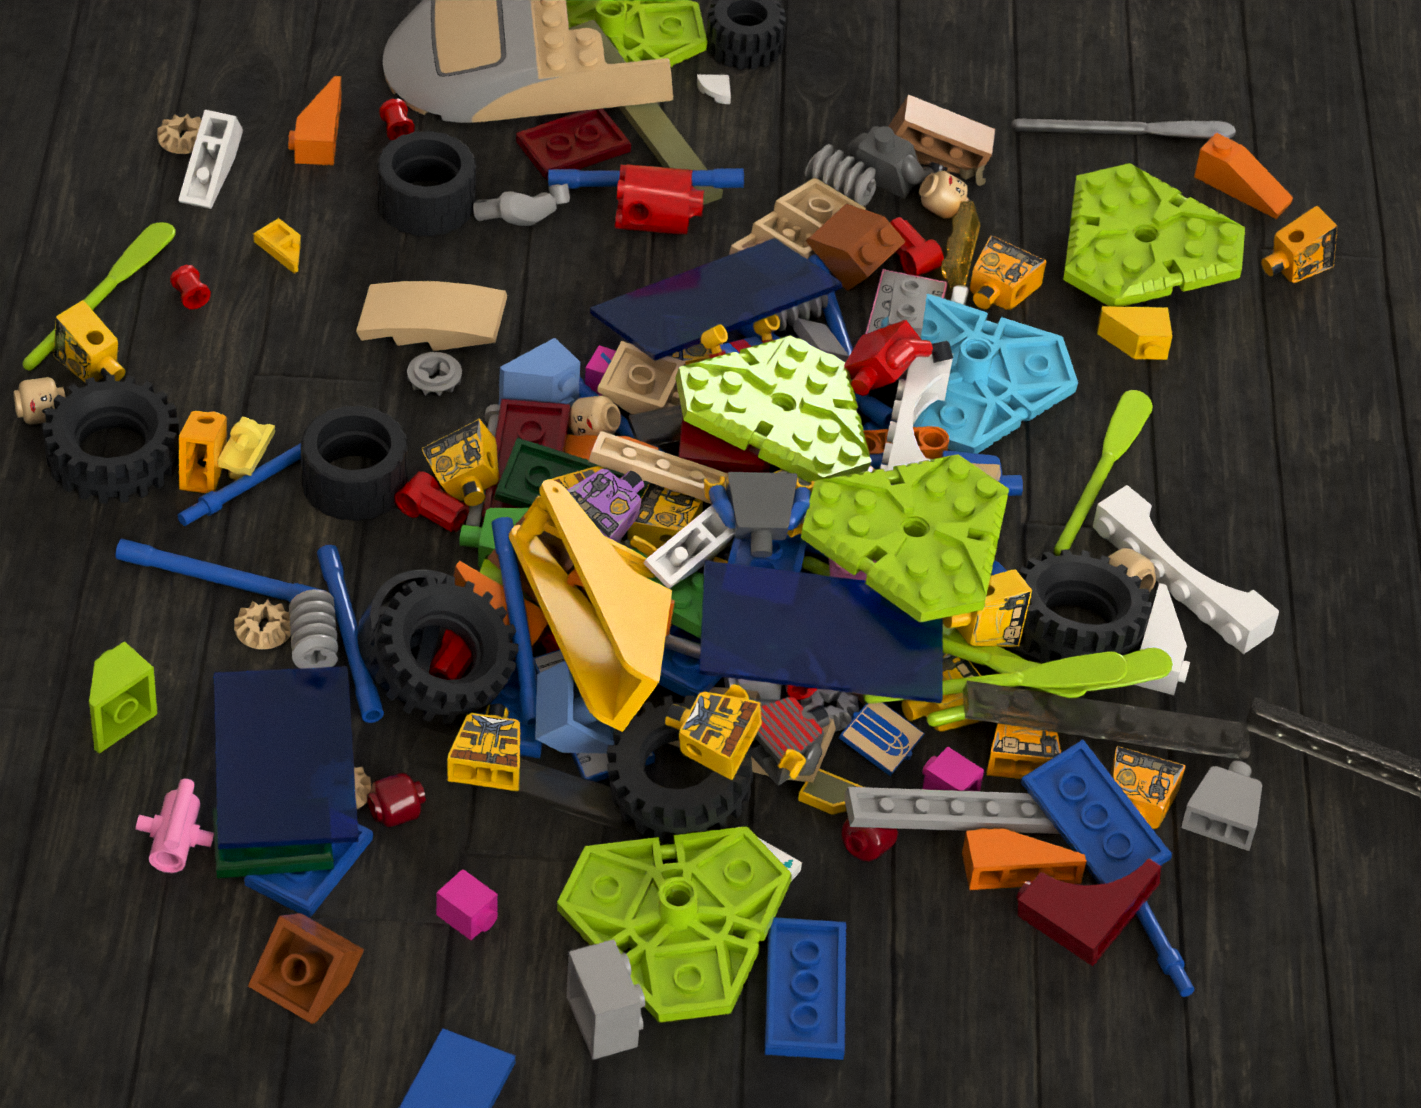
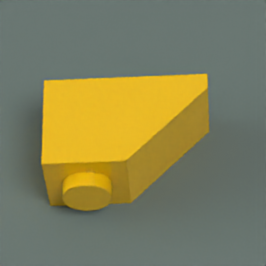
[1097,306,1172,360]

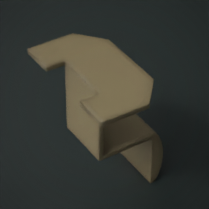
[960,165,986,186]

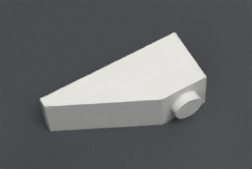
[178,110,243,209]
[643,505,734,589]
[1134,583,1190,695]

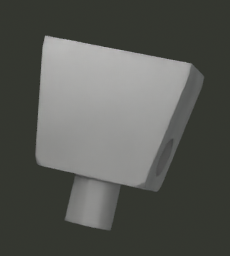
[1181,761,1262,851]

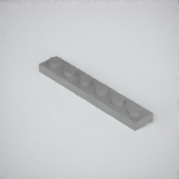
[844,787,1060,834]

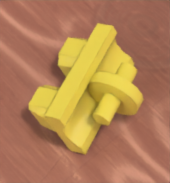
[218,416,275,480]

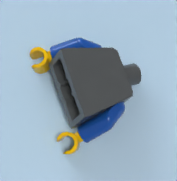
[704,472,815,558]

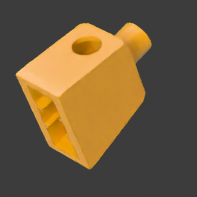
[179,411,227,493]

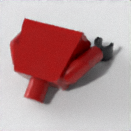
[844,320,953,396]

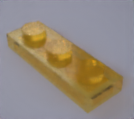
[941,201,980,292]

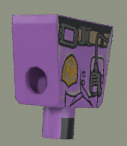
[567,469,644,542]

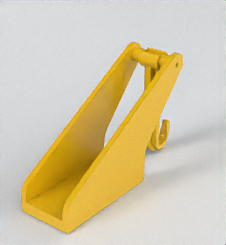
[509,479,672,732]

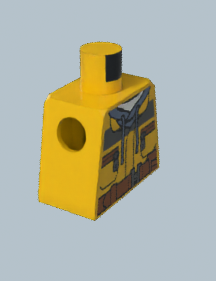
[665,691,762,780]
[448,703,520,791]

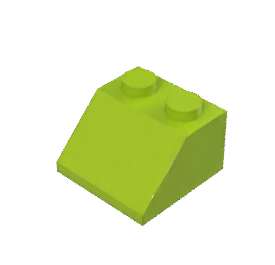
[89,641,157,754]

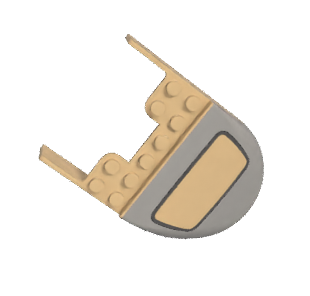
[383,0,673,123]

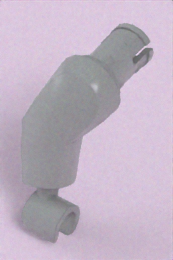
[473,184,570,226]

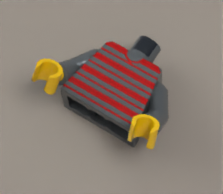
[723,684,830,786]

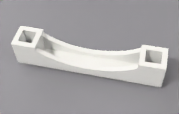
[880,353,953,485]
[1093,485,1279,654]

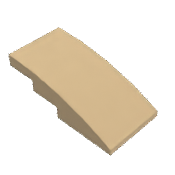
[729,178,866,288]
[356,281,508,351]
[598,341,686,439]

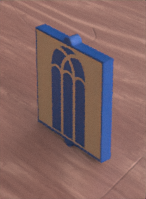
[839,702,925,777]

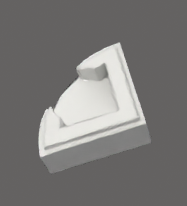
[697,75,731,104]
[951,285,969,305]

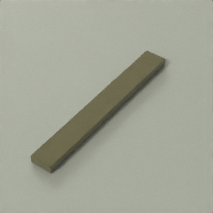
[569,20,723,205]

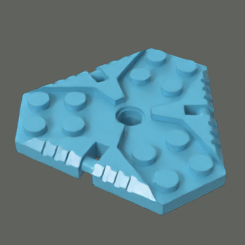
[880,293,1078,454]

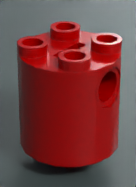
[615,164,704,235]

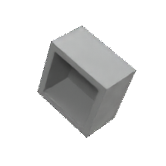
[566,939,645,1060]

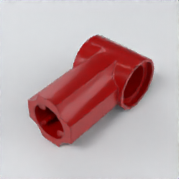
[890,217,944,276]
[394,472,469,532]
[429,629,473,680]

